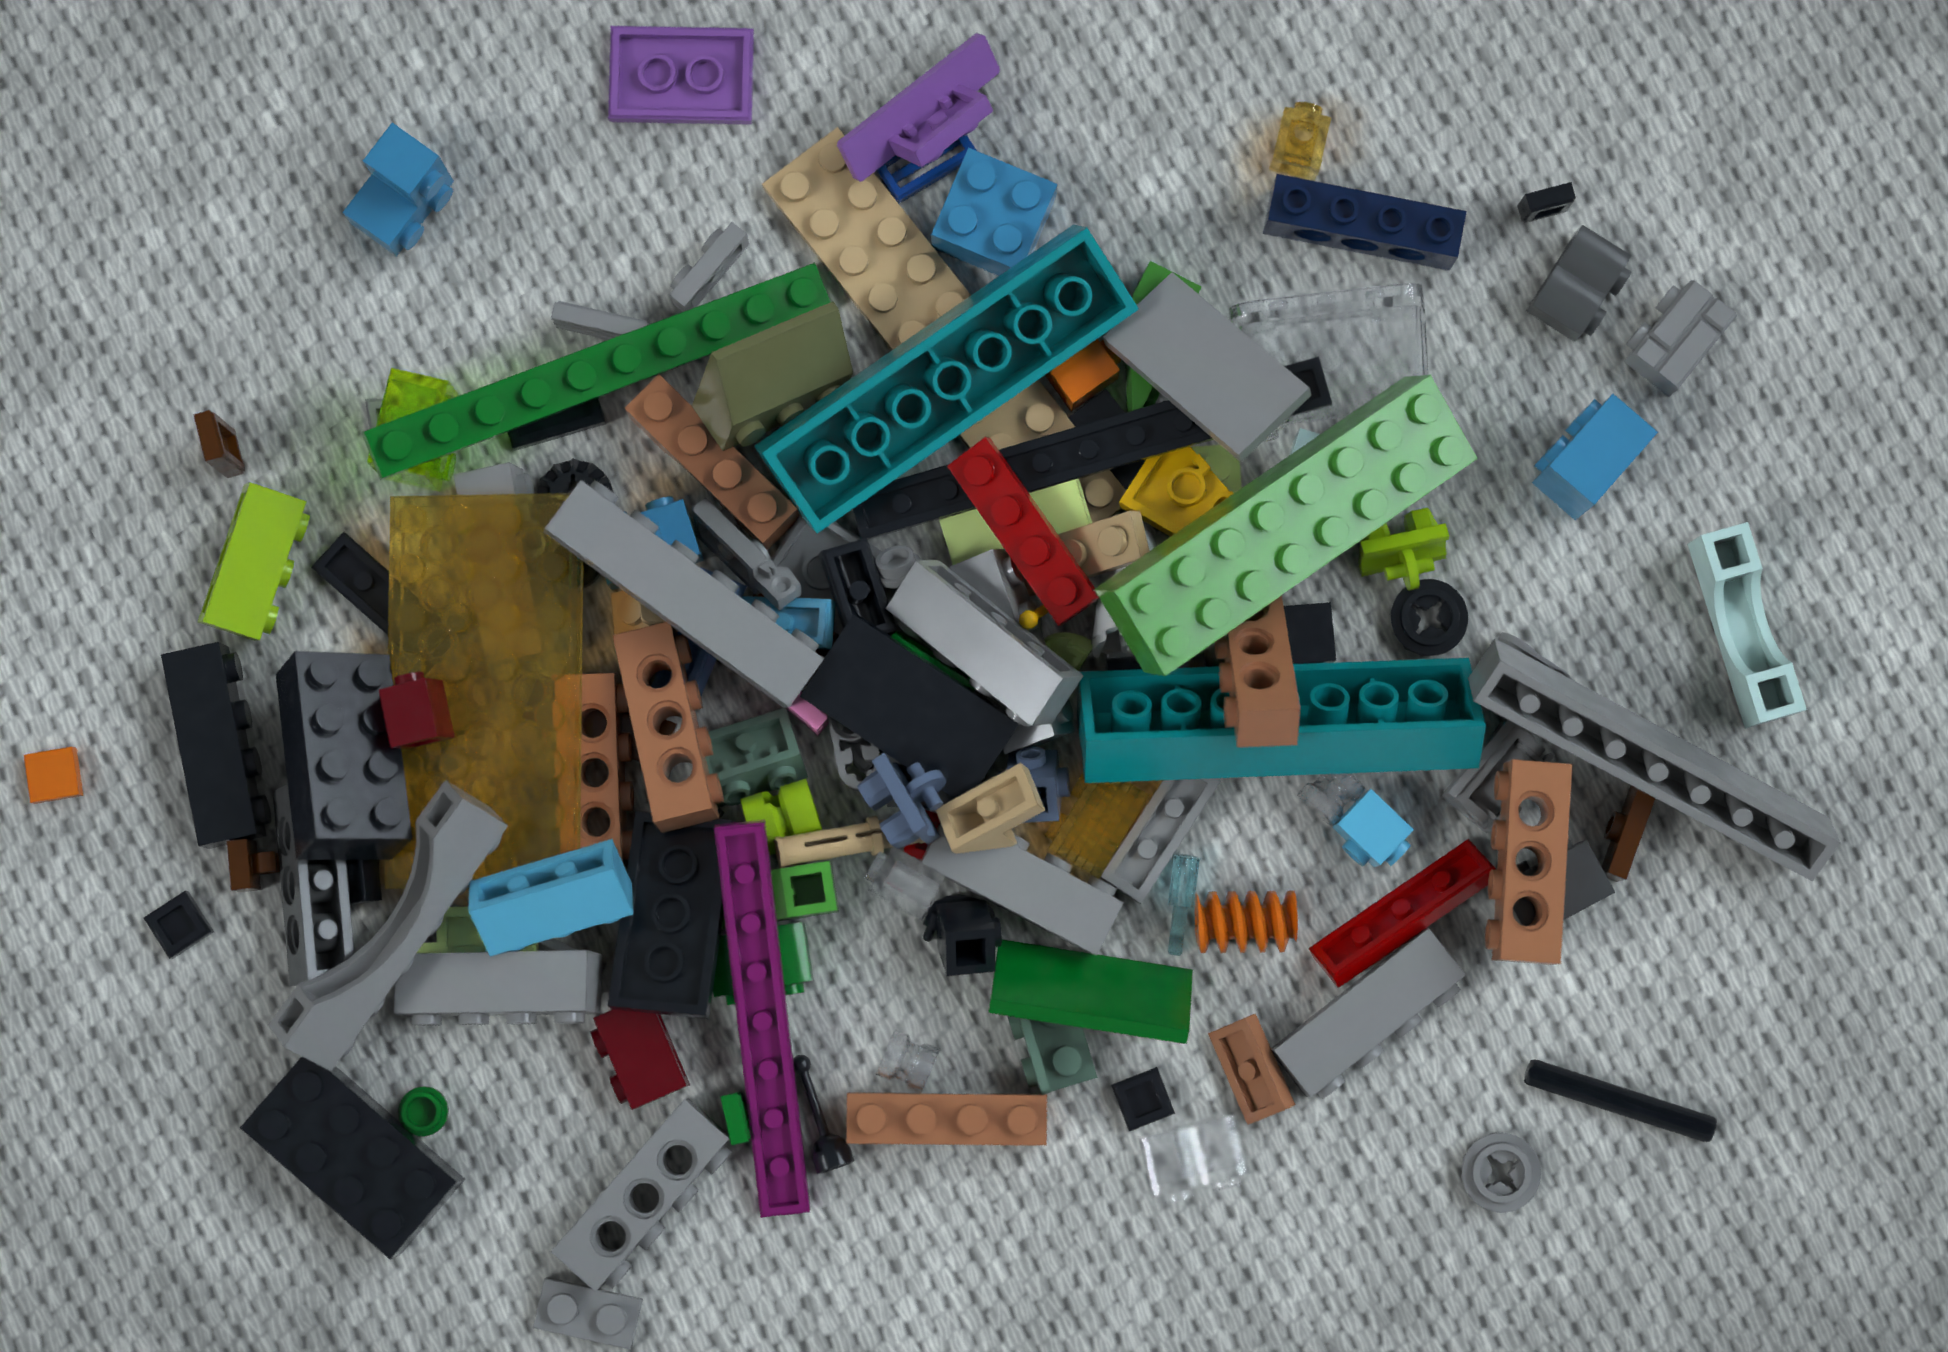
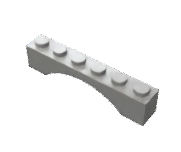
[269,780,508,1071]

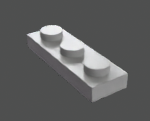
[1099,778,1221,904]

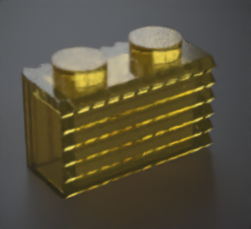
[1044,772,1149,879]

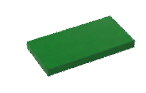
[988,939,1193,1044]

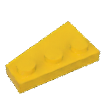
[1119,447,1234,537]

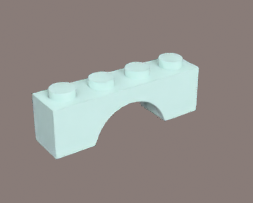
[1687,522,1807,729]

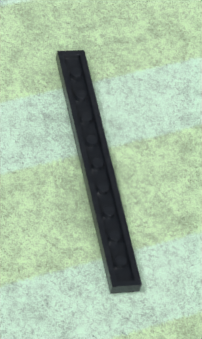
[853,356,1332,540]

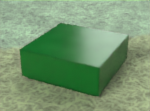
[720,1092,751,1145]

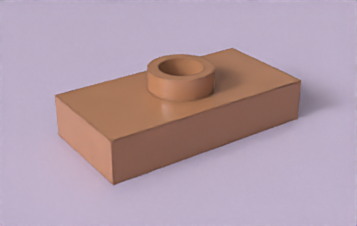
[1208,1013,1295,1125]

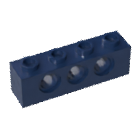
[1262,174,1467,271]

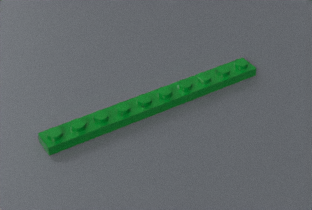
[362,263,831,480]

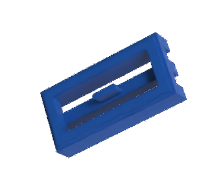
[876,134,977,204]

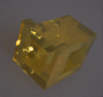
[1269,102,1331,181]

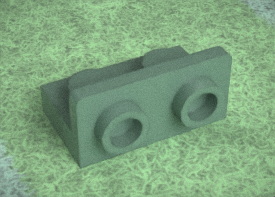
[706,708,808,807]
[1007,1016,1098,1095]

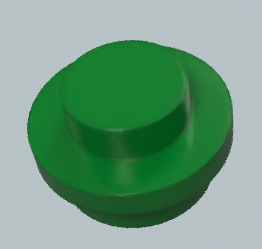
[398,1086,449,1136]

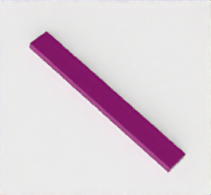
[714,819,811,1218]

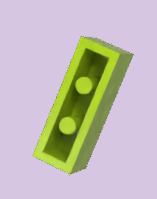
[197,482,310,641]

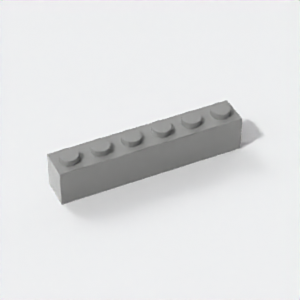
[544,480,824,708]

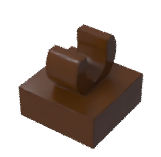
[227,839,280,892]

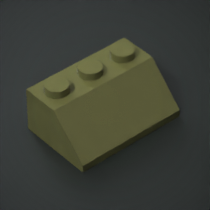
[692,301,853,451]

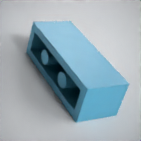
[468,839,633,957]

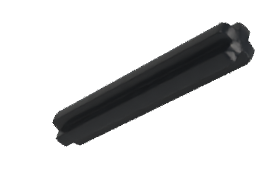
[1524,1059,1717,1142]

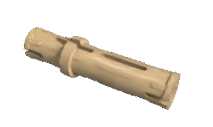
[774,816,925,868]

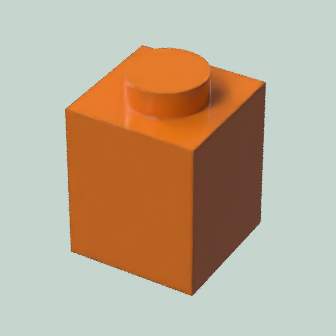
[1045,339,1121,412]

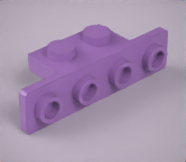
[837,33,1000,181]

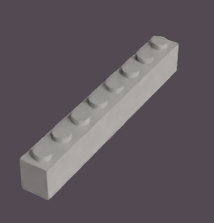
[1468,638,1841,882]

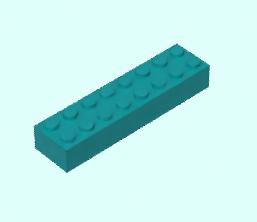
[754,224,1139,534]
[1077,658,1486,783]

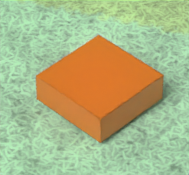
[24,747,83,804]

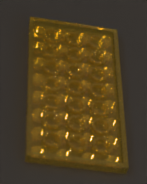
[385,493,583,889]

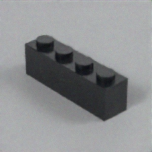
[161,642,271,849]

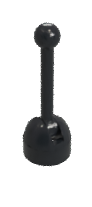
[793,1055,855,1175]

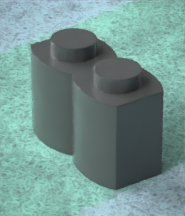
[1526,225,1632,342]

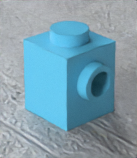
[1332,789,1414,867]

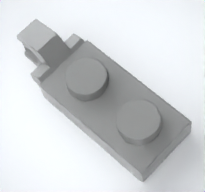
[692,498,802,611]

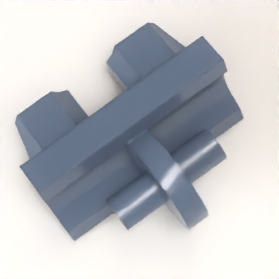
[857,753,946,849]

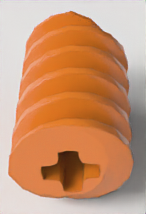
[1194,890,1298,953]

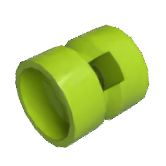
[740,778,823,856]

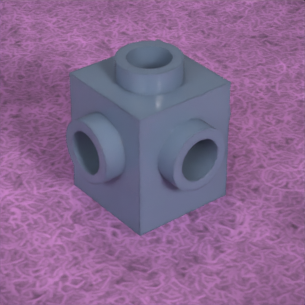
[998,747,1070,823]

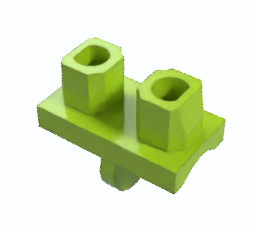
[1358,507,1450,590]

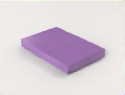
[608,26,754,125]

